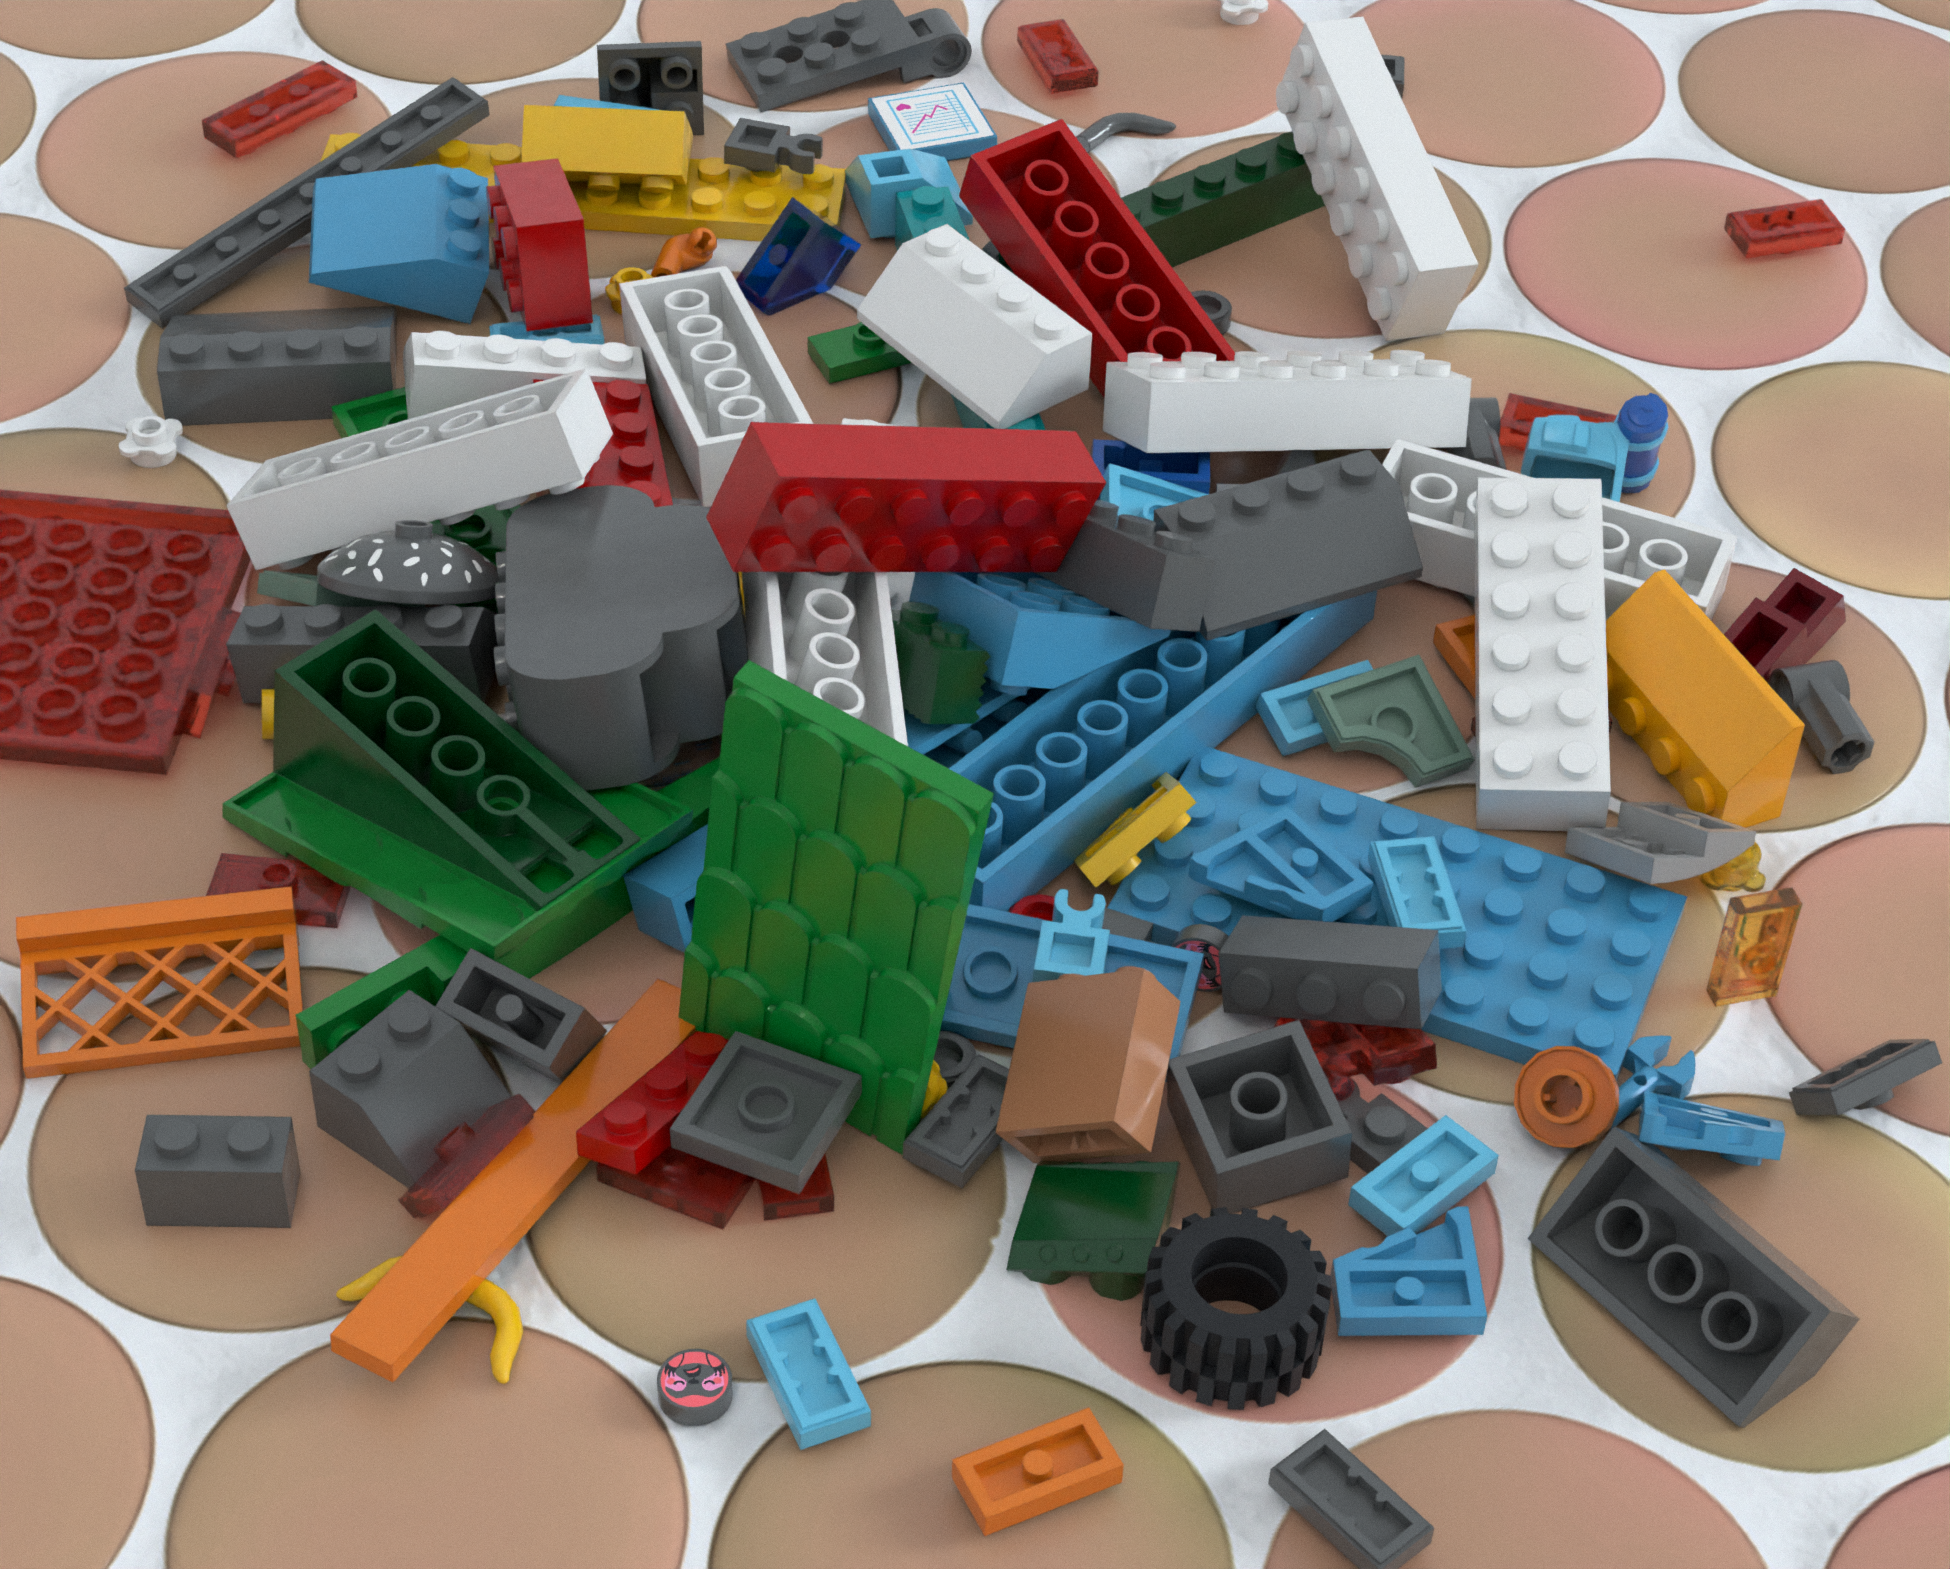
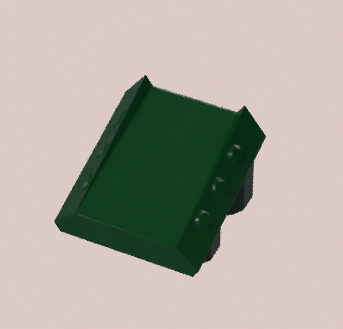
[1006,1161,1181,1301]

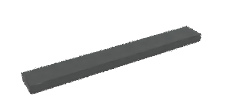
[124,77,490,328]

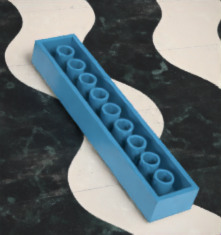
[949,590,1377,912]

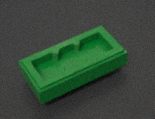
[807,322,912,384]

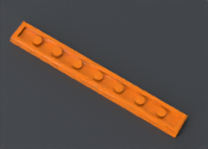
[330,979,695,1383]

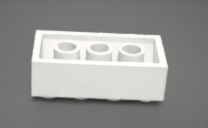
[857,224,1092,429]
[403,331,646,419]

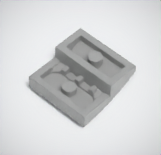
[1565,802,1756,884]

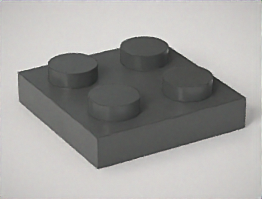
[670,1031,862,1194]

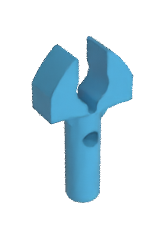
[1609,1035,1696,1130]

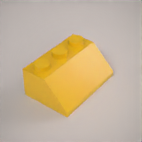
[521,105,693,193]

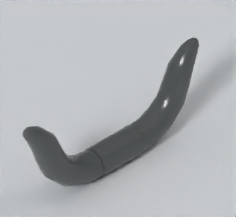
[1076,113,1176,153]

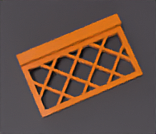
[16,887,304,1079]

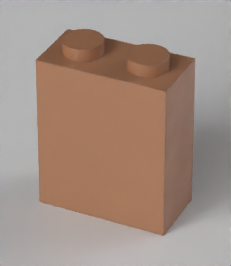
[996,966,1181,1163]

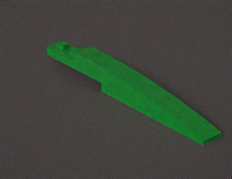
[295,757,720,1069]

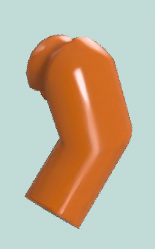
[651,227,717,278]

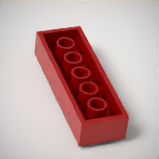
[959,119,1235,398]
[706,422,1106,572]

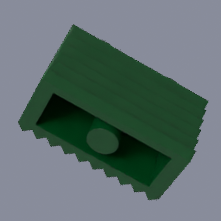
[891,602,991,724]

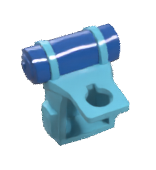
[1521,393,1668,502]

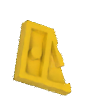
[1074,772,1196,887]

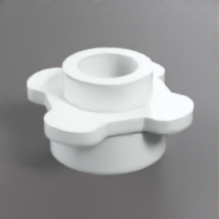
[1218,0,1268,25]
[119,416,183,468]

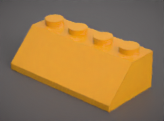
[1606,569,1805,828]

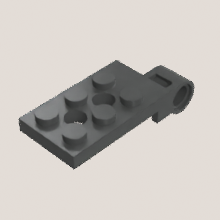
[725,0,972,112]

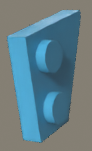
[1188,806,1373,922]
[1639,1091,1785,1166]
[1331,1206,1487,1336]

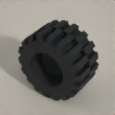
[1140,1207,1332,1410]

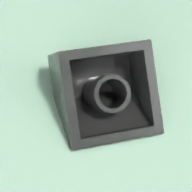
[309,990,516,1195]

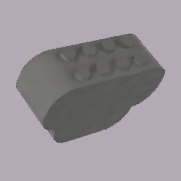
[494,485,749,791]

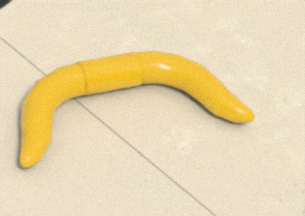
[336,1255,523,1384]

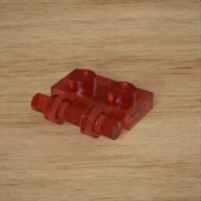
[1274,1017,1437,1101]

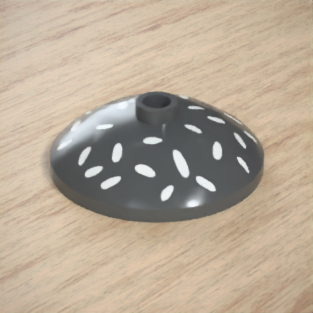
[317,520,499,605]

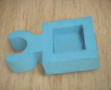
[1032,889,1110,982]

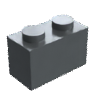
[435,948,607,1084]
[135,1114,301,1228]

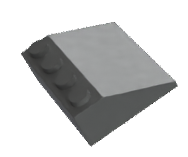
[157,306,397,426]

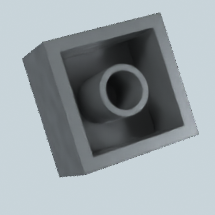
[1167,1020,1352,1214]

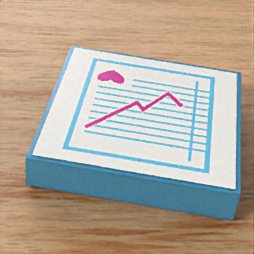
[868,82,997,161]

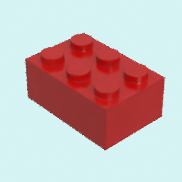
[486,158,593,331]

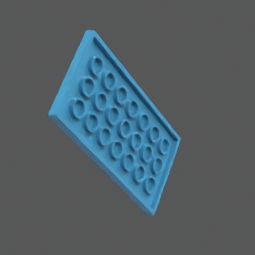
[1107,746,1687,1082]

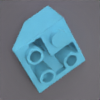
[845,149,973,238]

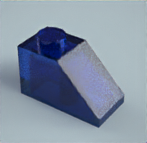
[736,197,861,316]

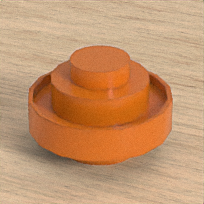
[1514,1046,1619,1148]

